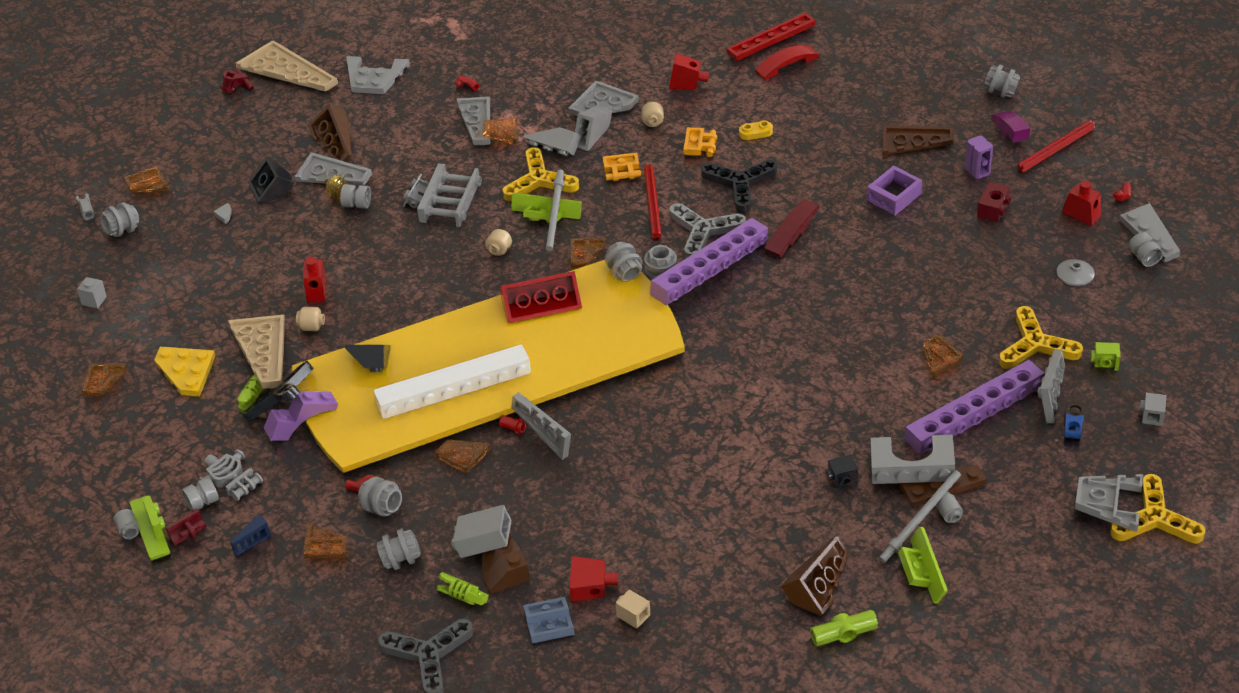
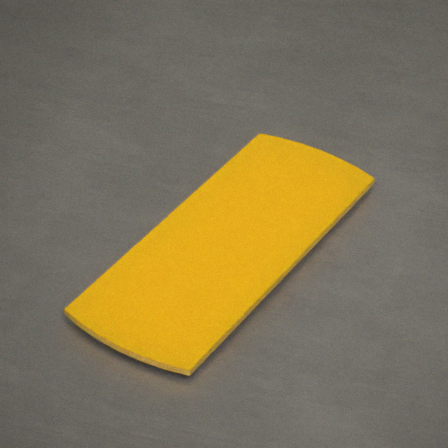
[292,260,685,473]

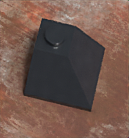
[248,156,294,203]
[345,345,390,372]

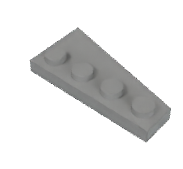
[456,97,491,145]
[294,152,372,186]
[1119,203,1180,263]
[1038,349,1065,424]
[512,392,571,460]

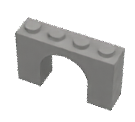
[871,435,955,484]

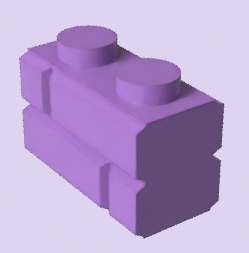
[965,136,993,179]

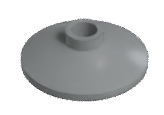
[1056,259,1095,286]

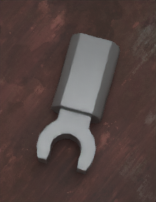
[76,193,95,220]

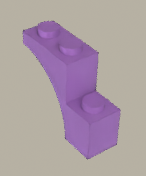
[264,391,338,441]

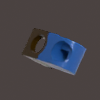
[1064,401,1085,439]

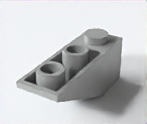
[523,127,581,156]

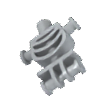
[199,449,263,501]

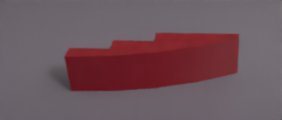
[764,199,820,258]

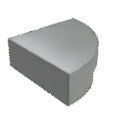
[213,203,232,224]

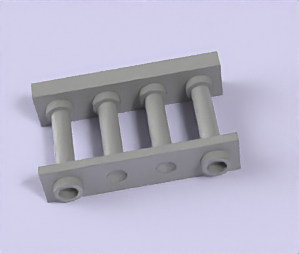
[417,163,482,227]

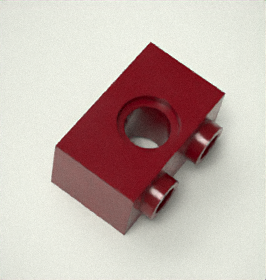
[977,181,1012,222]

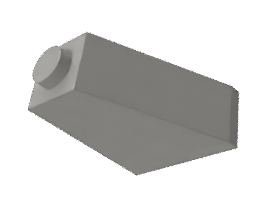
[575,106,612,151]

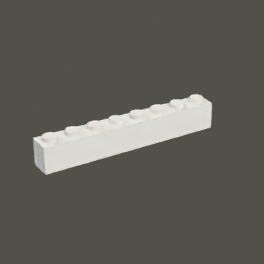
[373,344,531,419]

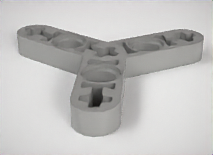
[670,203,746,258]

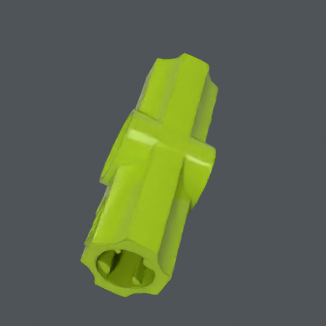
[810,610,878,646]

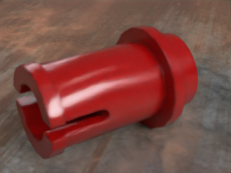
[499,415,526,434]

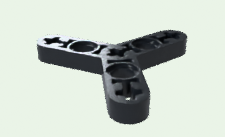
[701,160,778,213]
[242,361,314,422]

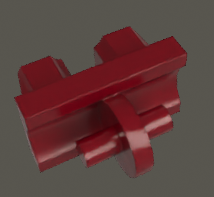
[165,509,207,545]

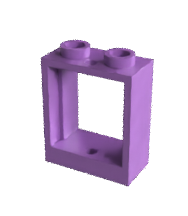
[867,166,922,215]

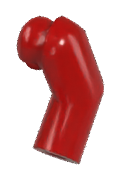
[455,76,480,91]
[1113,182,1131,202]
[345,475,374,492]

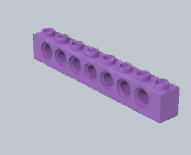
[650,218,768,305]
[905,360,1045,455]

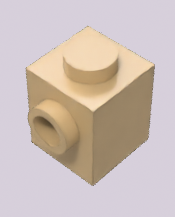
[616,590,650,629]

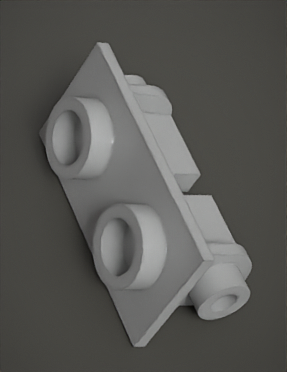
[403,174,429,208]

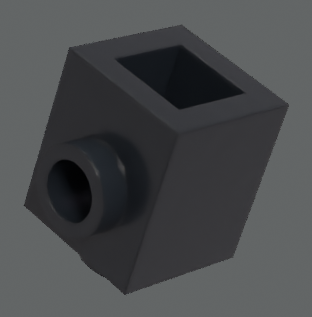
[825,455,858,488]

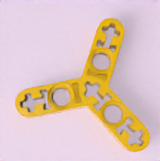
[503,147,579,201]
[999,306,1083,369]
[1111,474,1206,543]

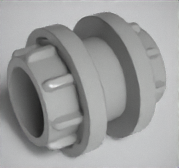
[984,64,1020,98]
[100,202,139,237]
[605,242,643,281]
[644,245,677,281]
[358,477,402,517]
[377,528,421,570]

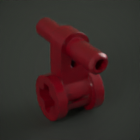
[220,68,254,93]

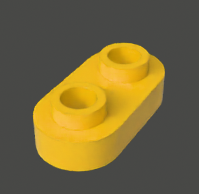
[739,120,773,140]

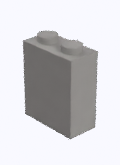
[452,505,512,558]

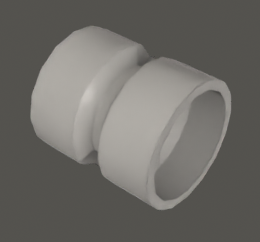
[340,184,371,209]
[1128,232,1163,267]
[181,477,219,512]

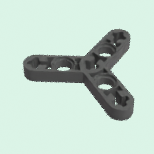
[378,619,473,693]

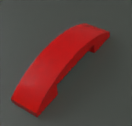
[755,45,819,80]

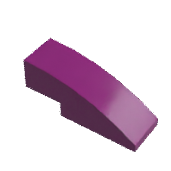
[991,111,1030,143]

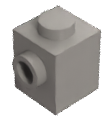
[77,277,107,309]
[1139,392,1166,426]

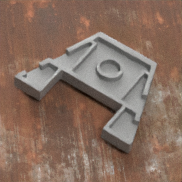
[346,56,410,94]
[1075,474,1143,532]

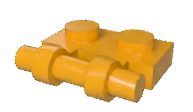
[684,127,717,157]
[603,153,641,182]

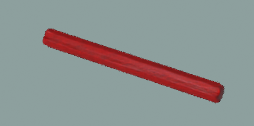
[1017,120,1095,172]
[644,164,661,239]

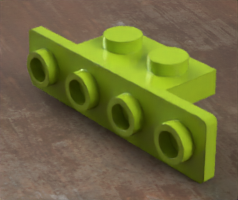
[511,193,582,223]
[130,496,170,560]
[898,527,947,604]

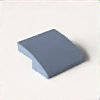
[523,597,575,643]

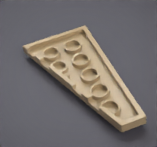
[236,41,338,92]
[228,315,285,389]

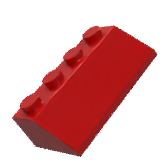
[499,271,582,323]

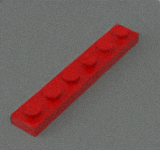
[727,12,816,61]

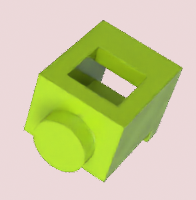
[1090,342,1121,371]

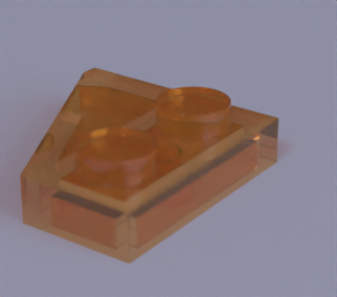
[483,118,517,144]
[124,166,169,192]
[571,237,606,268]
[923,333,964,376]
[82,363,127,396]
[435,440,491,474]
[303,523,348,559]

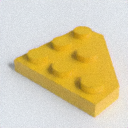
[154,347,216,397]

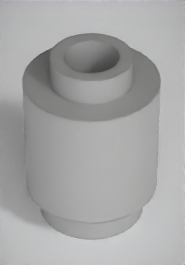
[936,492,963,523]
[114,509,139,539]

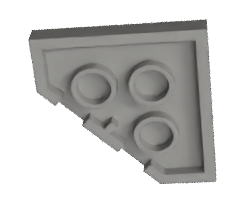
[568,81,639,116]

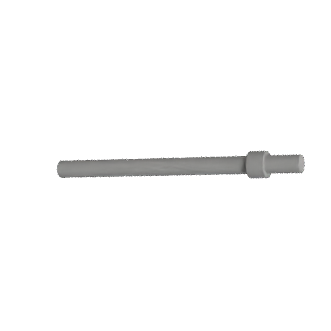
[546,170,564,251]
[879,470,961,563]

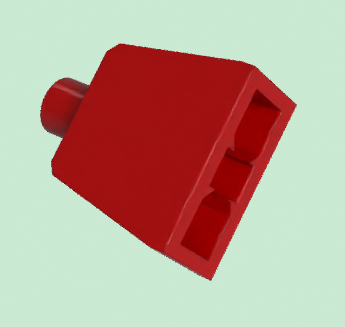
[669,53,709,90]
[1062,181,1101,226]
[303,257,327,303]
[570,557,618,602]

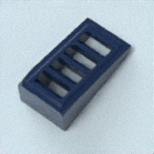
[230,514,271,557]

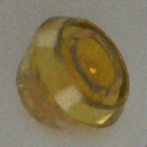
[326,174,348,198]

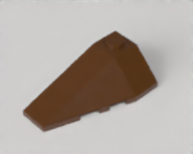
[308,104,351,162]
[482,533,530,594]
[781,536,849,616]

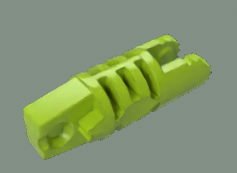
[237,374,264,413]
[436,572,489,605]

